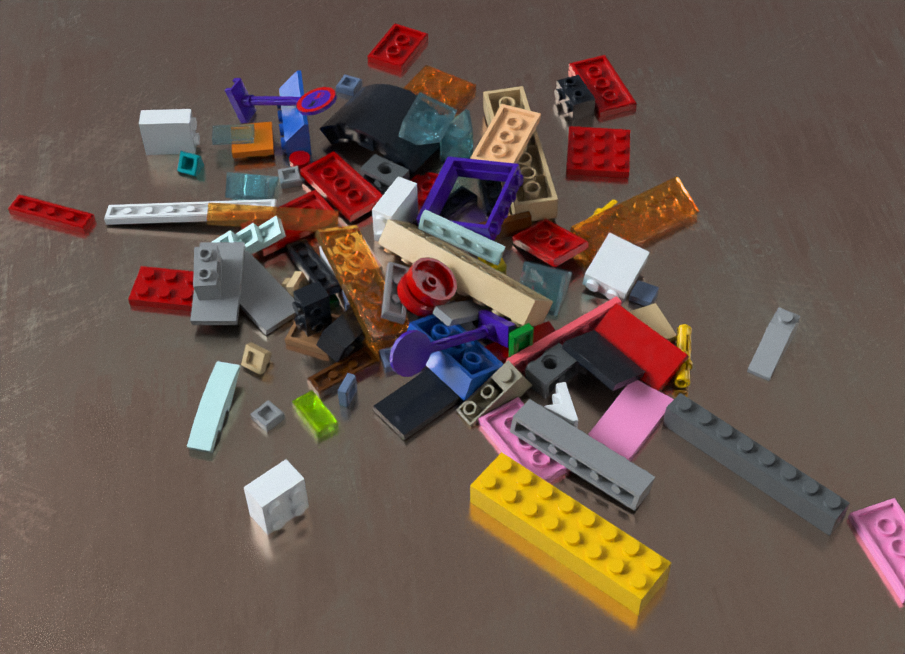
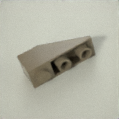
[456,360,532,427]

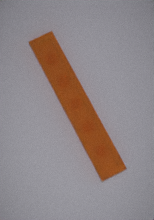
[207,203,339,233]

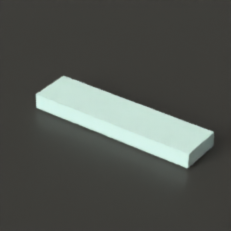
[418,209,505,266]

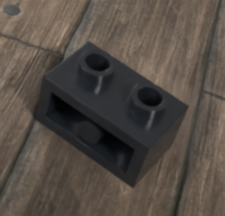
[554,75,596,120]
[292,281,332,337]
[316,308,371,363]

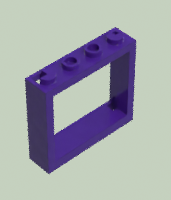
[416,156,524,241]

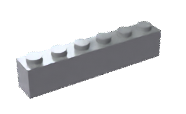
[510,399,655,511]

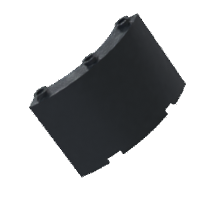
[319,84,456,175]

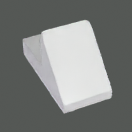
[544,382,578,429]

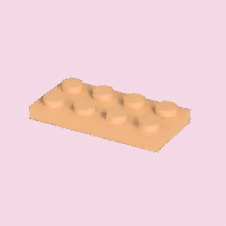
[470,104,541,164]

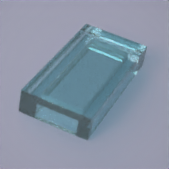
[212,124,255,145]

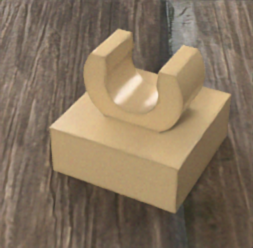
[281,271,310,298]
[241,342,272,375]

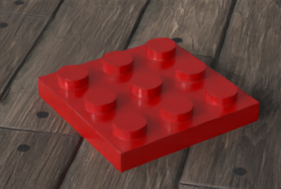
[566,126,630,178]

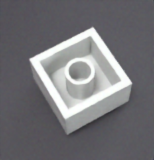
[244,459,309,535]

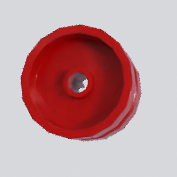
[397,257,457,317]

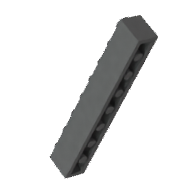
[663,393,850,536]

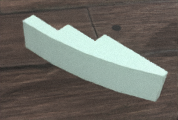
[212,216,286,254]
[187,361,241,453]

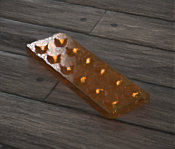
[570,176,700,263]
[315,225,409,343]

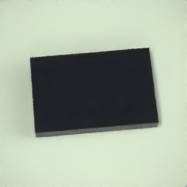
[562,330,645,391]
[373,368,460,440]

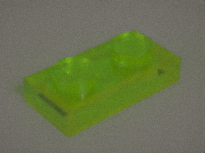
[292,390,338,438]

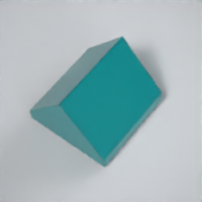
[177,151,204,176]

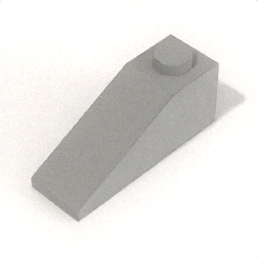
[747,307,801,381]

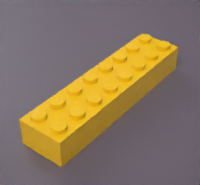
[470,452,671,615]

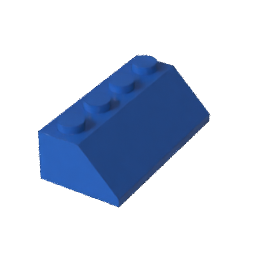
[277,70,312,158]
[407,314,503,401]

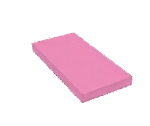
[588,380,674,461]
[478,397,571,483]
[848,498,905,603]

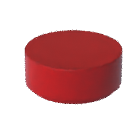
[289,151,311,170]

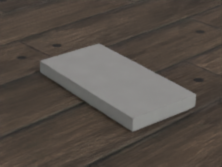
[190,242,246,325]
[239,251,296,335]

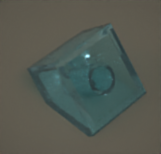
[398,92,458,145]
[440,109,474,164]
[225,172,279,201]
[519,261,572,317]

